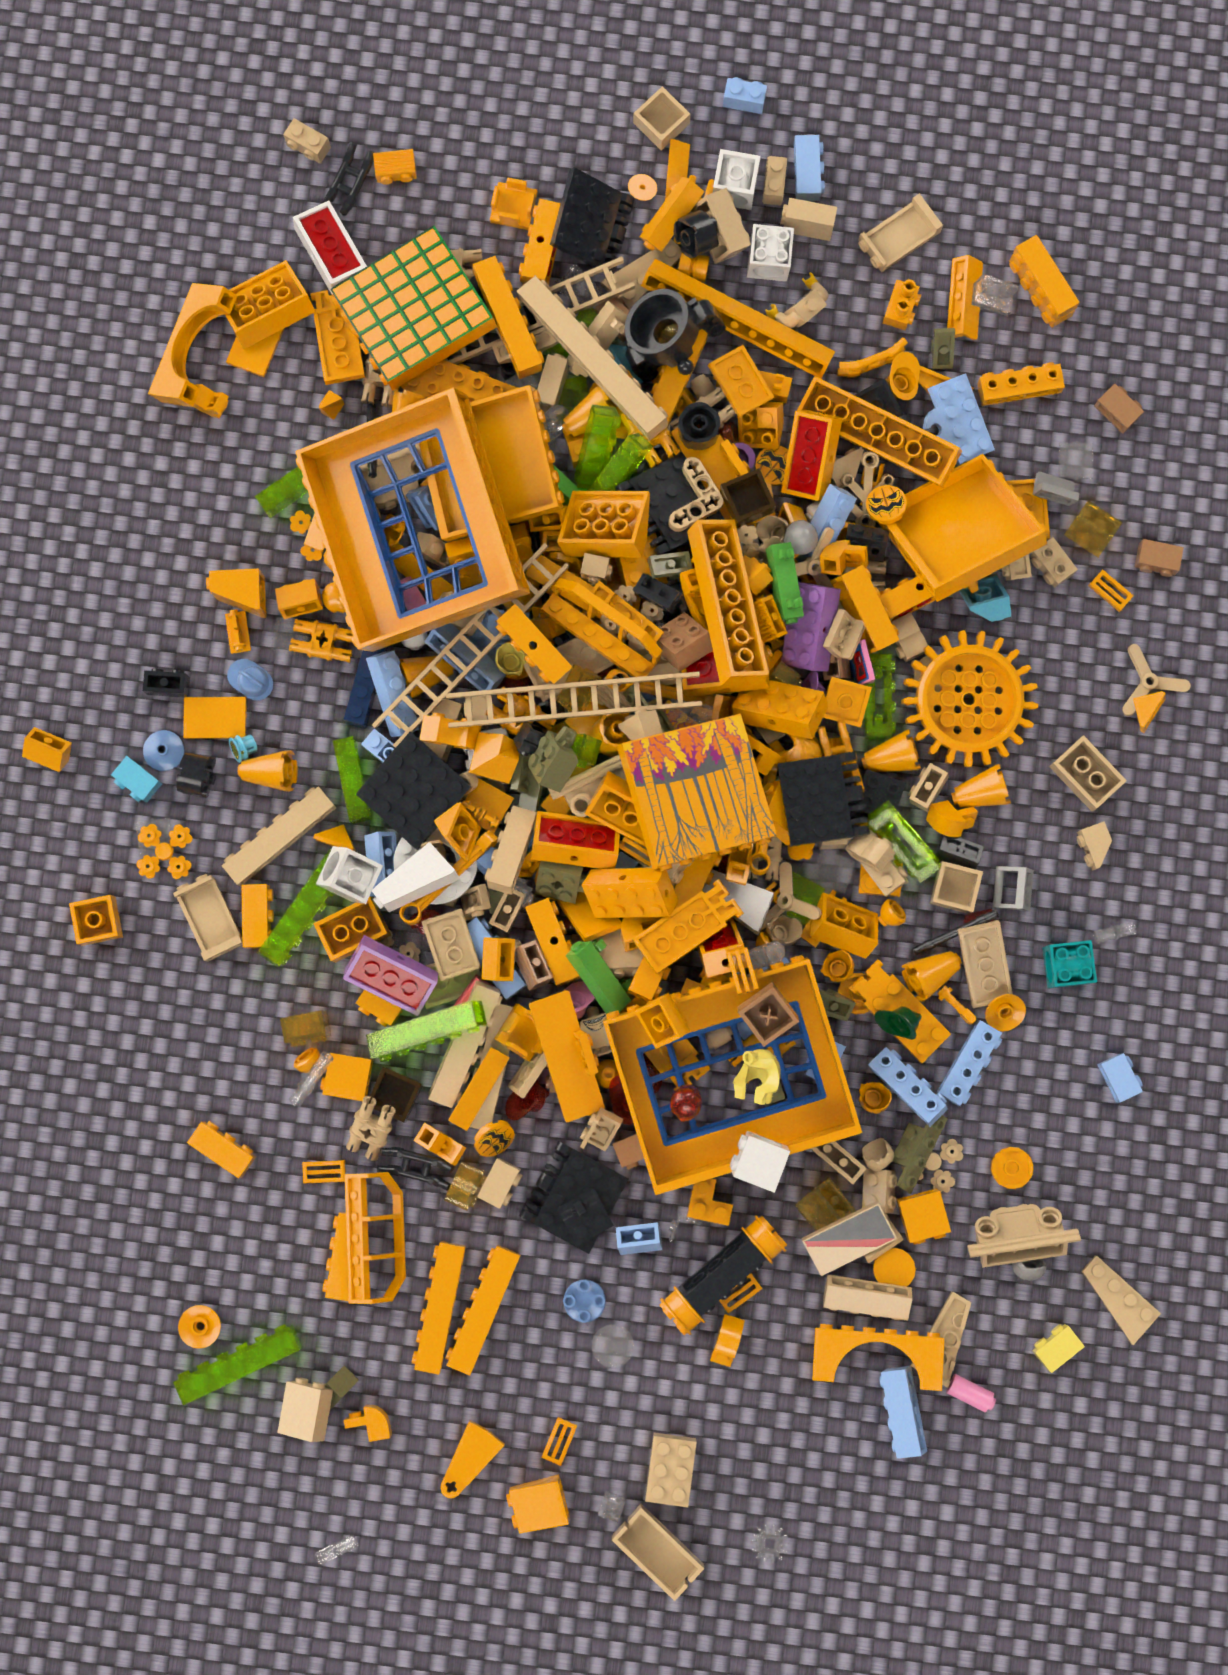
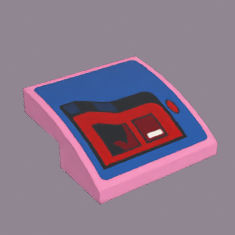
[849,639,875,685]

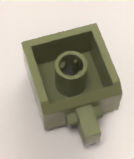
[528,726,578,793]
[535,861,587,904]

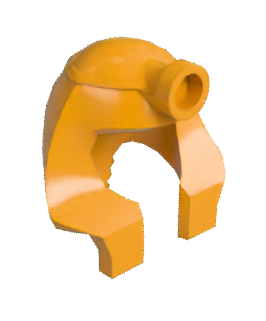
[770,734,822,763]

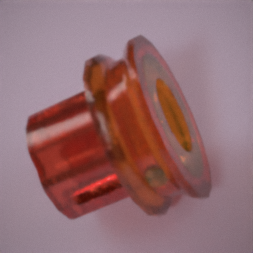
[719,422,739,444]

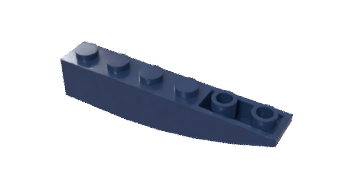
[344,647,388,729]

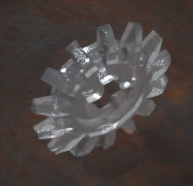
[750,1524,789,1564]

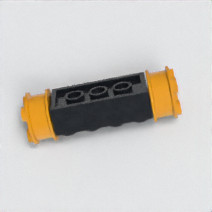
[659,1215,787,1335]

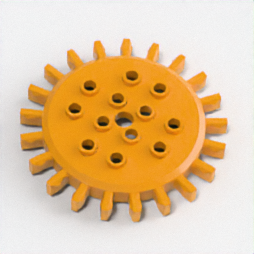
[901,630,1038,767]

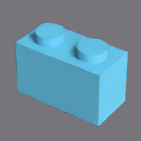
[111,756,162,803]

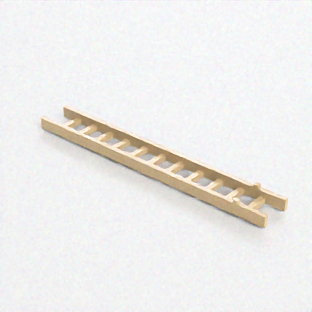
[444,257,635,364]
[372,543,569,748]
[446,672,702,728]

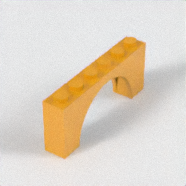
[148,283,237,407]
[812,1324,944,1391]

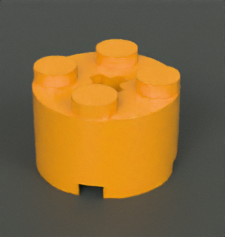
[591,713,632,757]

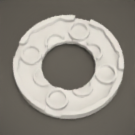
[394,828,477,904]

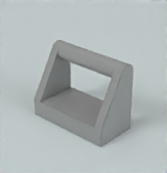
[993,866,1034,911]

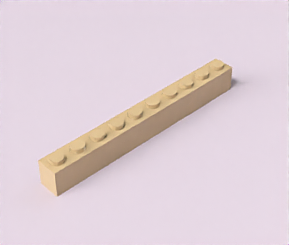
[517,276,668,441]

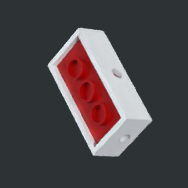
[293,201,367,295]

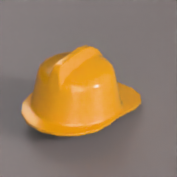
[887,352,920,400]

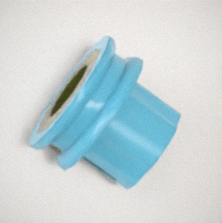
[229,735,257,763]

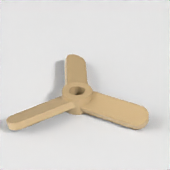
[795,527,834,587]
[1123,644,1191,716]
[760,862,821,931]

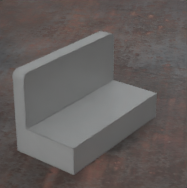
[1032,472,1080,506]

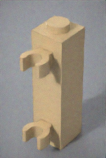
[566,301,627,378]

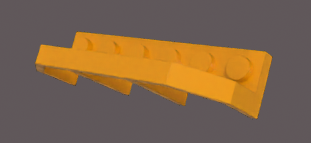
[541,578,662,683]
[345,1172,406,1304]

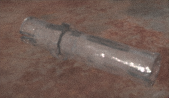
[289,1051,334,1107]

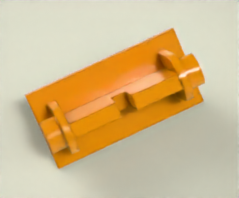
[225,609,251,654]

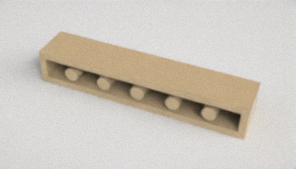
[222,786,336,887]
[428,980,502,1108]
[470,1004,513,1130]

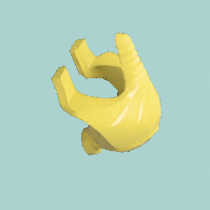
[733,1049,781,1105]

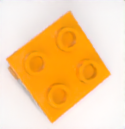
[461,778,514,833]

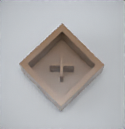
[657,612,713,672]
[737,982,799,1047]

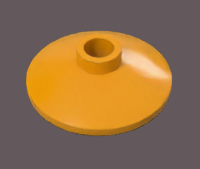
[985,994,1026,1032]
[178,1305,221,1348]

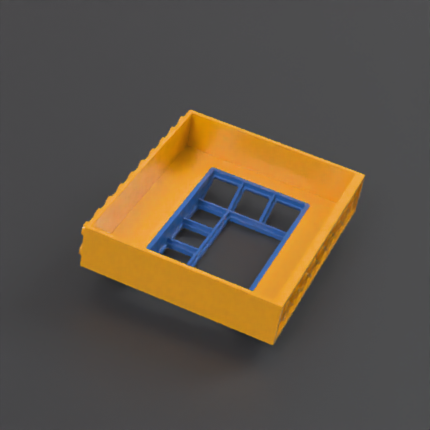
[295,388,531,652]
[603,955,862,1195]

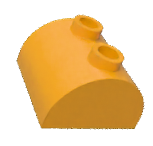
[635,993,690,1049]

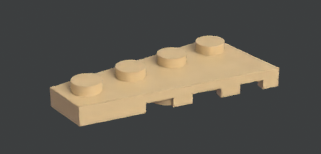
[601,239,682,310]
[1082,1255,1161,1345]
[910,1291,971,1388]

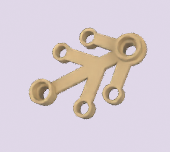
[841,451,894,527]

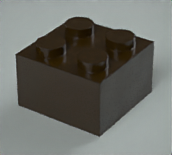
[720,468,776,528]
[369,1067,423,1123]

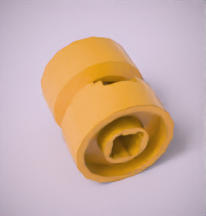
[678,252,710,283]

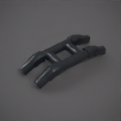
[321,142,376,216]
[377,1147,455,1191]

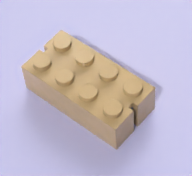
[612,1504,704,1601]

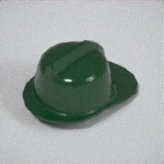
[874,1006,922,1040]

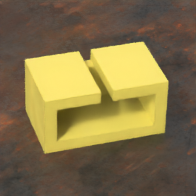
[1032,1324,1085,1373]

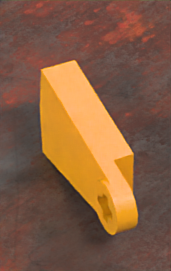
[441,1420,505,1498]

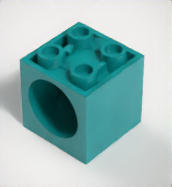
[1042,940,1097,989]

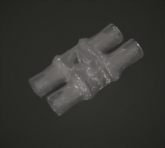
[748,941,785,969]

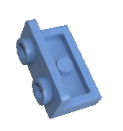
[406,485,439,530]

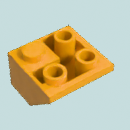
[738,402,784,448]

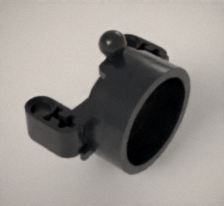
[625,289,726,382]

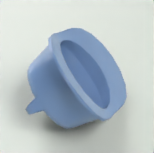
[227,659,273,700]

